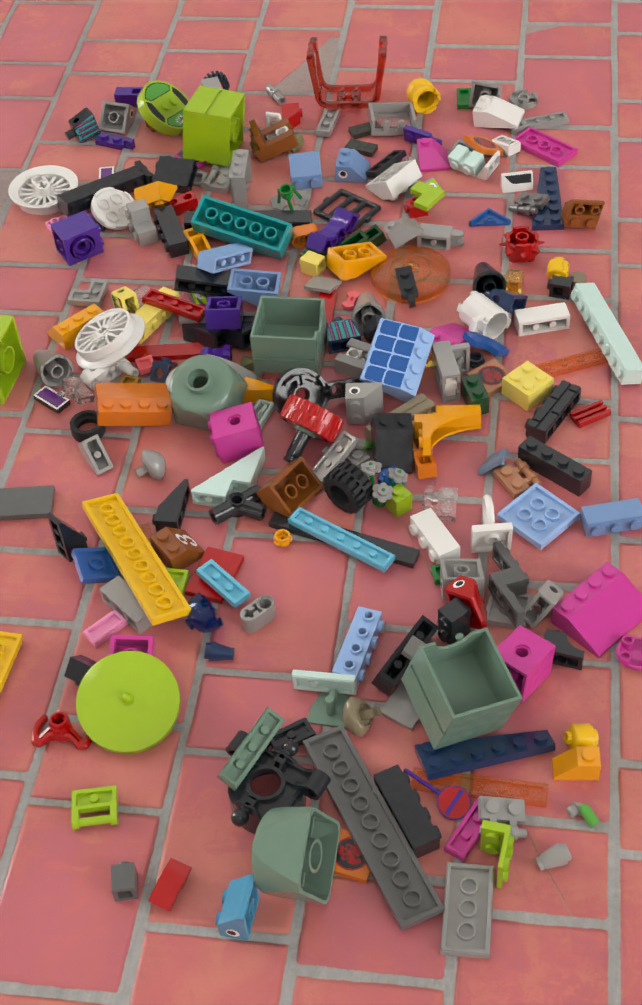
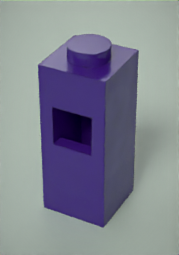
[114,87,144,108]

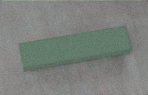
[217,707,285,791]

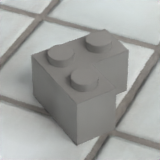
[125,199,158,247]

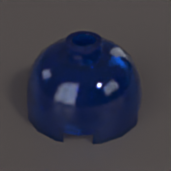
[185,592,224,633]

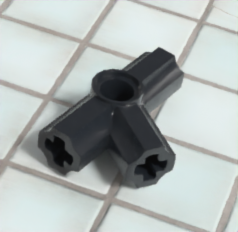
[209,485,267,525]

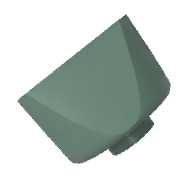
[169,355,248,431]
[251,807,341,905]

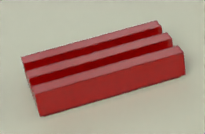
[569,400,611,428]

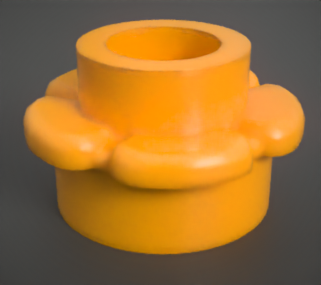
[273,529,292,547]

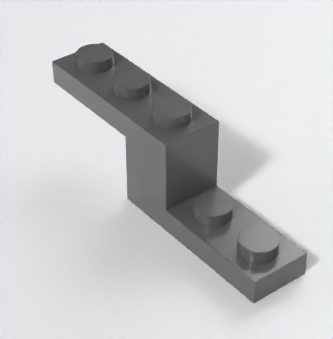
[488,541,529,628]

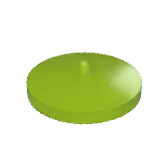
[76,651,181,755]

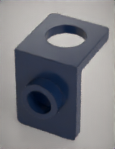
[150,357,178,383]

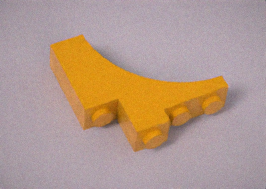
[412,405,481,455]

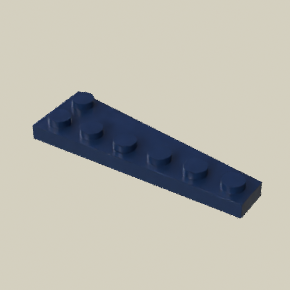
[532,166,564,231]
[414,730,555,781]

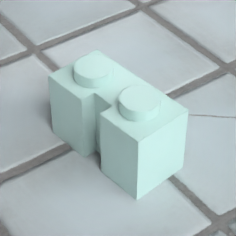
[448,144,485,177]

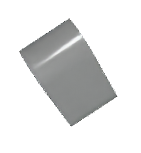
[240,595,276,633]

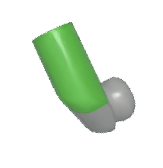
[353,437,373,450]
[566,801,600,828]

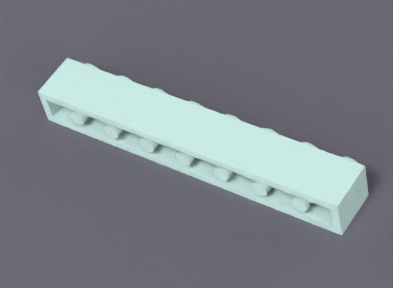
[571,283,642,385]

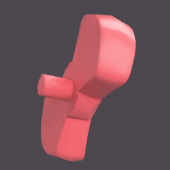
[342,291,360,311]

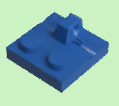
[71,547,121,584]

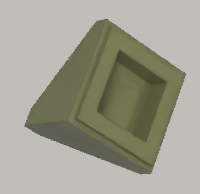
[240,356,254,371]

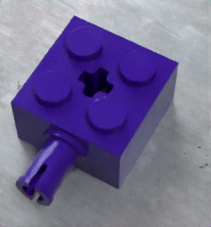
[205,296,244,331]

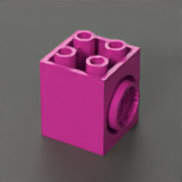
[207,402,265,463]
[497,625,556,704]

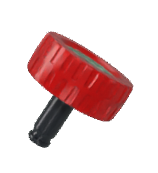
[280,394,344,462]

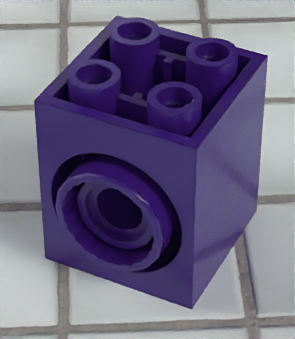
[50,211,104,266]

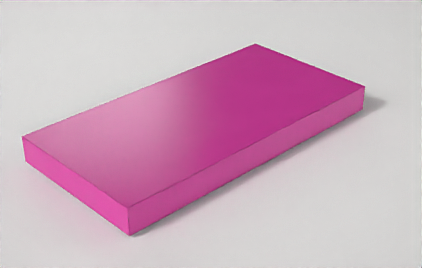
[513,126,578,167]

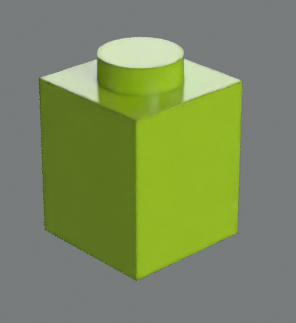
[385,483,412,518]

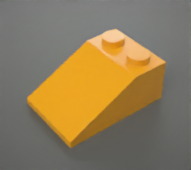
[326,241,387,281]

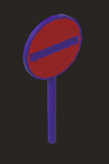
[404,768,471,820]

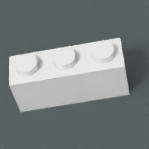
[514,302,570,336]
[409,508,460,565]

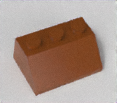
[256,456,324,518]

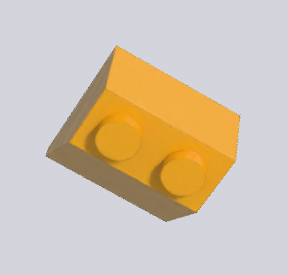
[134,181,177,210]

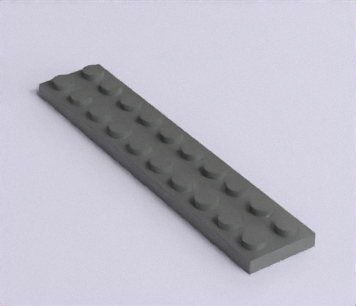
[303,725,445,931]

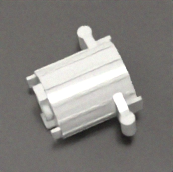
[457,291,512,339]

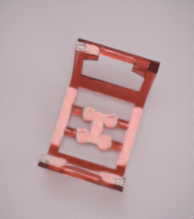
[306,36,388,109]

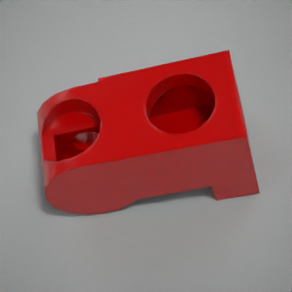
[168,190,198,216]

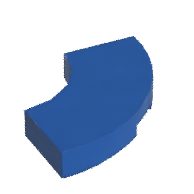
[462,332,510,356]

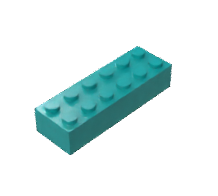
[191,195,294,260]

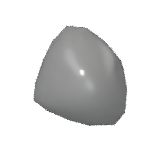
[135,449,166,480]

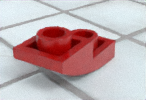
[148,858,192,911]

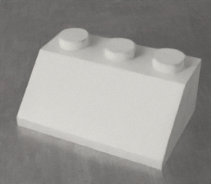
[365,160,422,201]

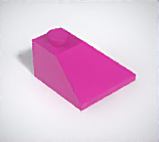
[417,138,450,172]

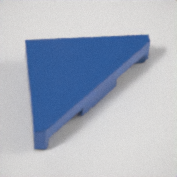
[469,208,511,227]

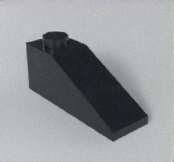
[152,479,190,532]
[47,512,88,562]

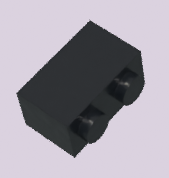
[438,597,471,645]

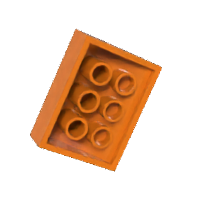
[95,383,172,426]

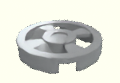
[509,89,538,110]

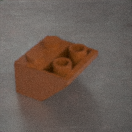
[561,199,605,229]

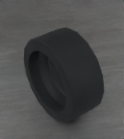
[70,410,106,442]

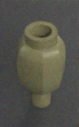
[289,133,304,154]

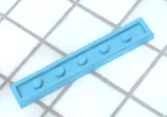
[288,507,396,573]

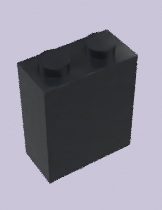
[152,156,198,193]

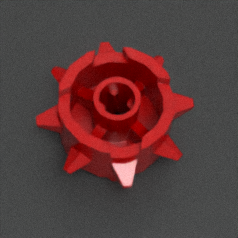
[499,226,545,263]

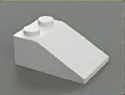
[472,95,525,129]

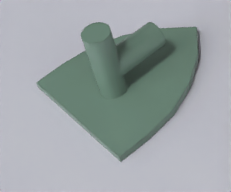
[307,689,349,729]

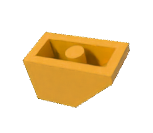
[552,746,601,780]

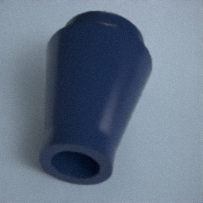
[204,641,235,662]

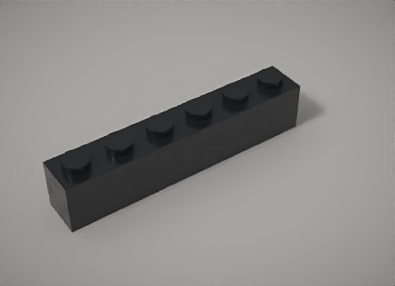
[57,166,145,217]

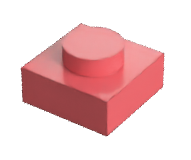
[135,355,157,375]

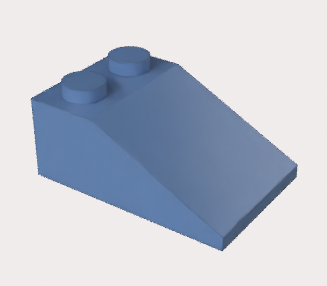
[227,268,281,306]

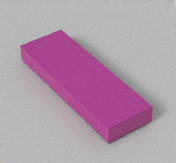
[444,795,482,862]

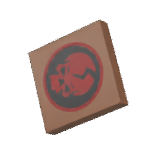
[466,359,510,397]

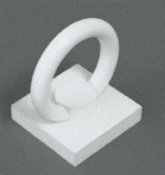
[471,494,513,553]

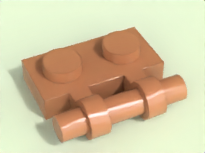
[493,458,542,500]

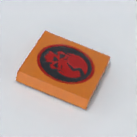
[463,135,505,156]
[334,828,370,884]

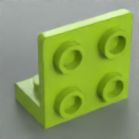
[480,820,515,889]

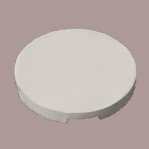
[91,187,135,230]

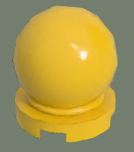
[406,77,441,114]

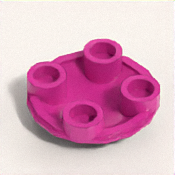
[615,635,642,670]

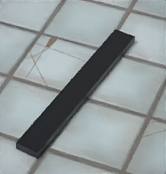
[268,512,420,568]

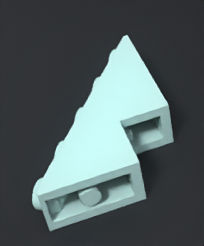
[191,446,266,507]

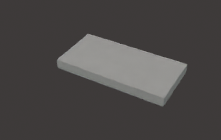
[440,862,494,959]

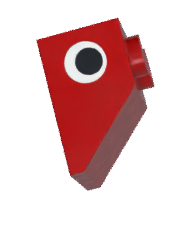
[444,575,487,630]

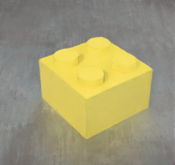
[502,361,554,412]

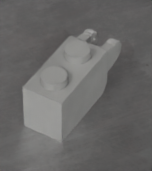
[417,223,464,251]

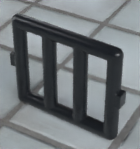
[313,189,381,232]

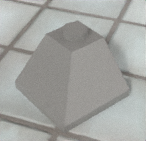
[383,218,424,249]

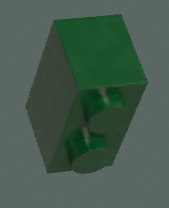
[460,373,490,415]

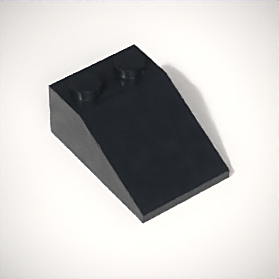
[370,413,413,474]

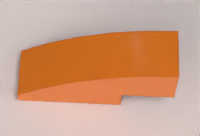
[413,434,437,479]

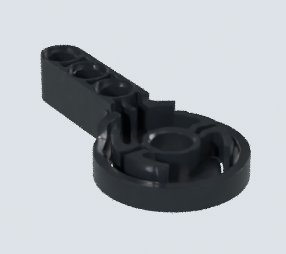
[272,367,365,414]

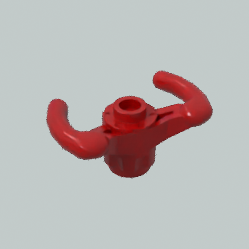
[31,712,92,750]

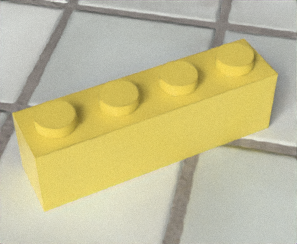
[134,286,180,344]

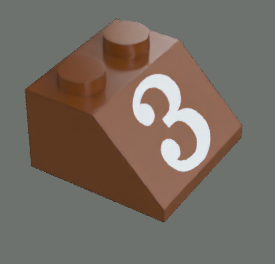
[150,527,205,569]

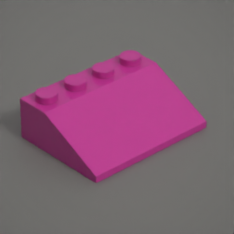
[551,562,642,658]

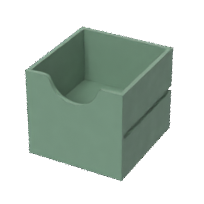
[250,296,328,381]
[401,628,523,750]

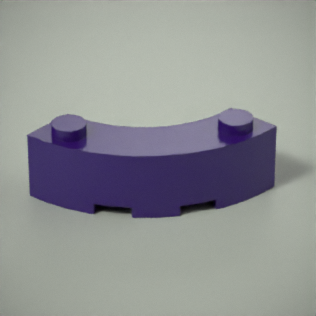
[306,206,360,254]

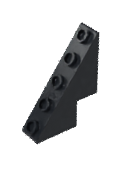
[182,322,254,349]

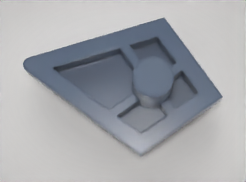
[478,449,510,476]

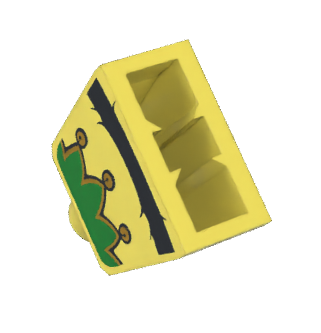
[111,286,140,313]

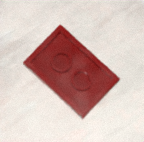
[184,547,244,604]

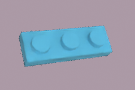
[196,559,251,608]

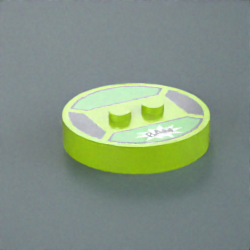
[137,80,189,136]

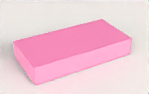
[82,609,128,648]

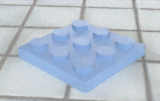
[497,483,580,550]

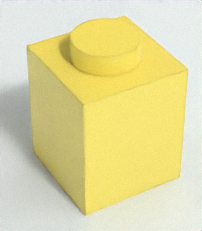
[299,250,326,277]

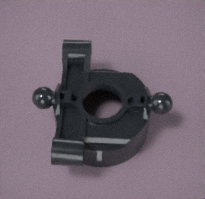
[226,730,331,834]

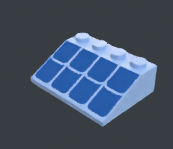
[359,318,435,403]

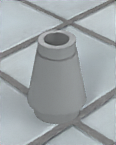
[535,842,572,871]

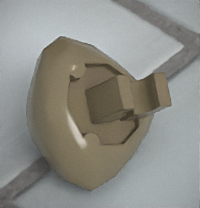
[342,696,382,737]

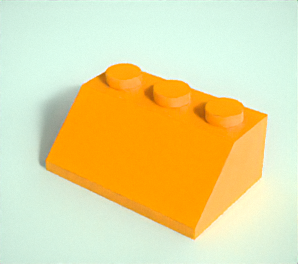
[47,303,104,350]

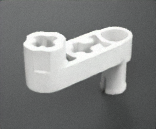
[80,357,139,390]

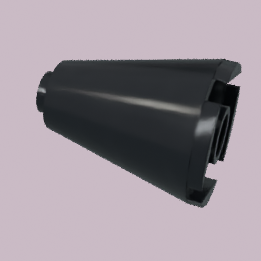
[472,262,506,295]

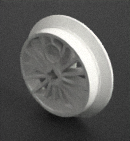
[8,165,78,215]
[75,308,145,370]

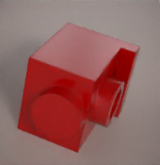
[404,197,428,219]

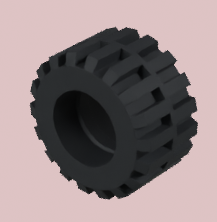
[323,462,373,514]

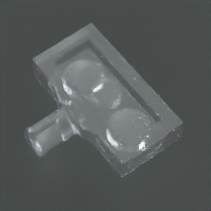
[57,377,95,404]

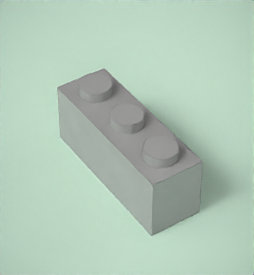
[100,575,152,634]

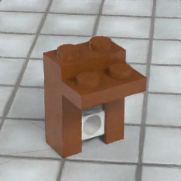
[249,118,299,163]

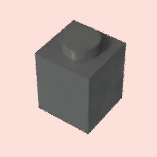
[111,861,139,902]

